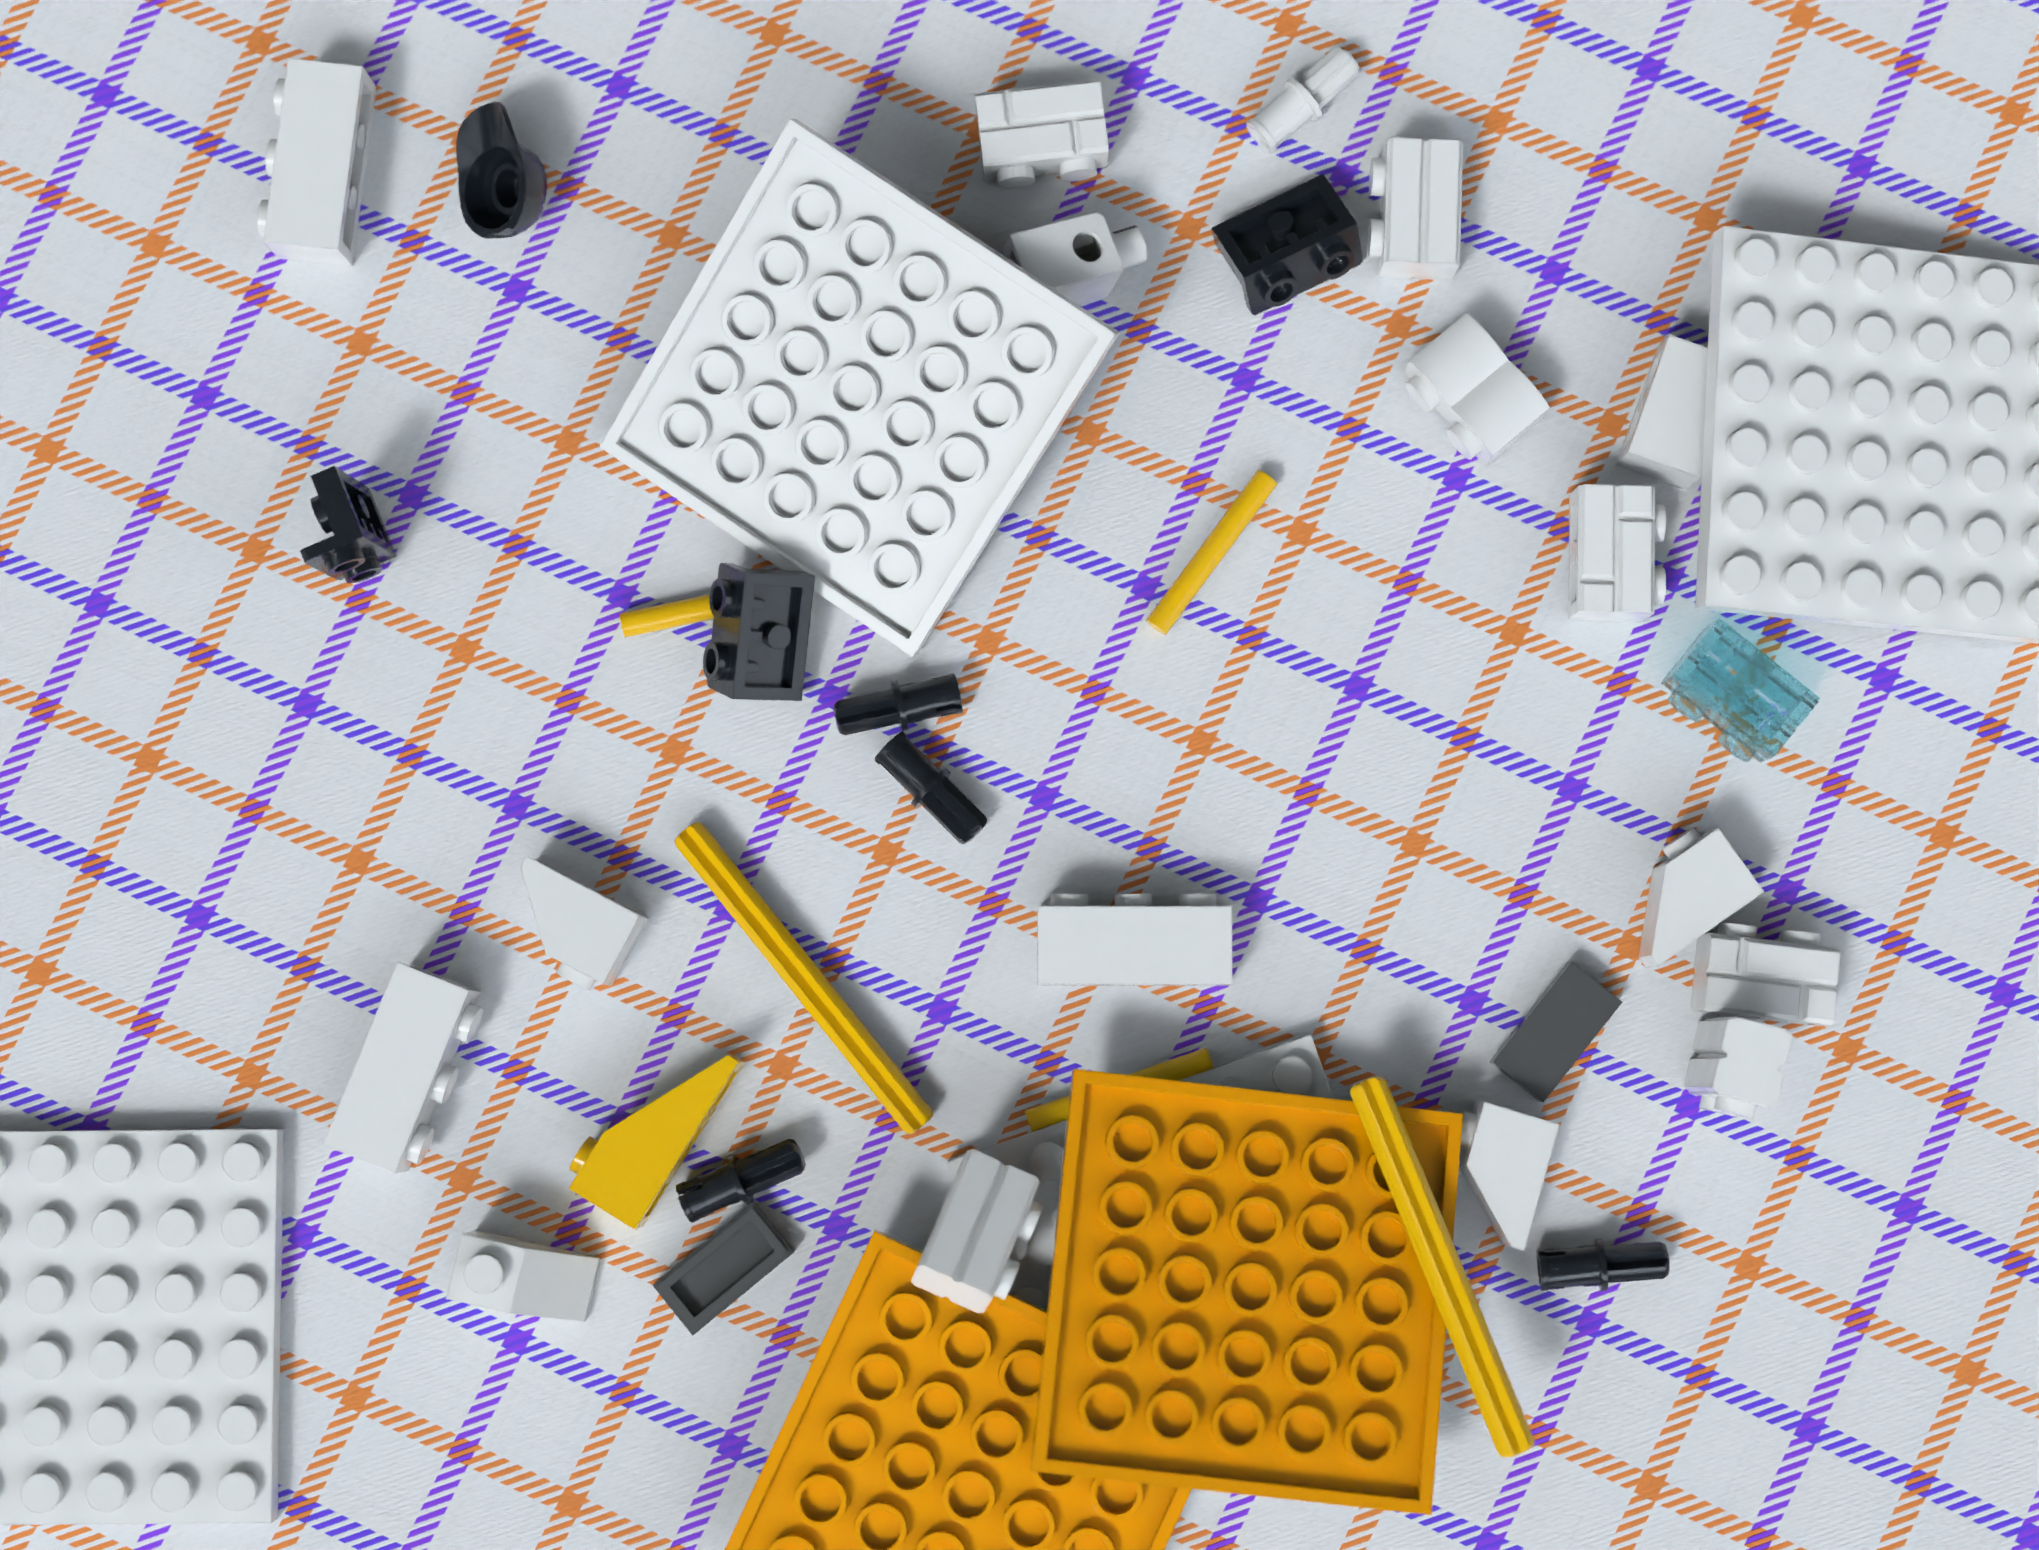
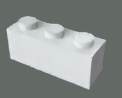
[257,58,376,266]
[1037,894,1233,986]
[323,962,483,1173]

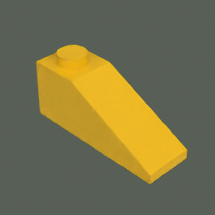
[568,1055,745,1230]

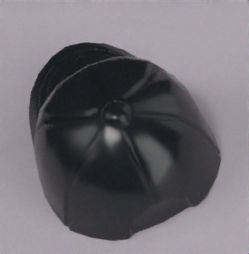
[456,101,547,239]

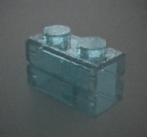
[1661,618,1820,763]

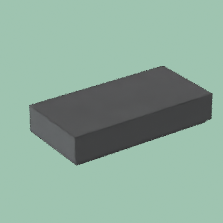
[1490,962,1622,1102]
[653,1202,795,1336]

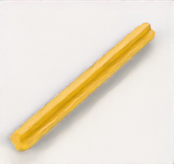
[674,822,933,1135]
[1350,1076,1535,1457]

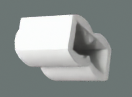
[1404,313,1550,465]

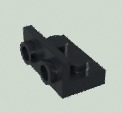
[1211,174,1363,315]
[300,466,397,584]
[703,563,815,701]

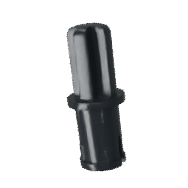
[833,673,963,735]
[874,731,987,844]
[676,1139,806,1223]
[1536,1239,1670,1291]

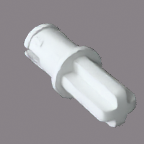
[1246,47,1360,154]

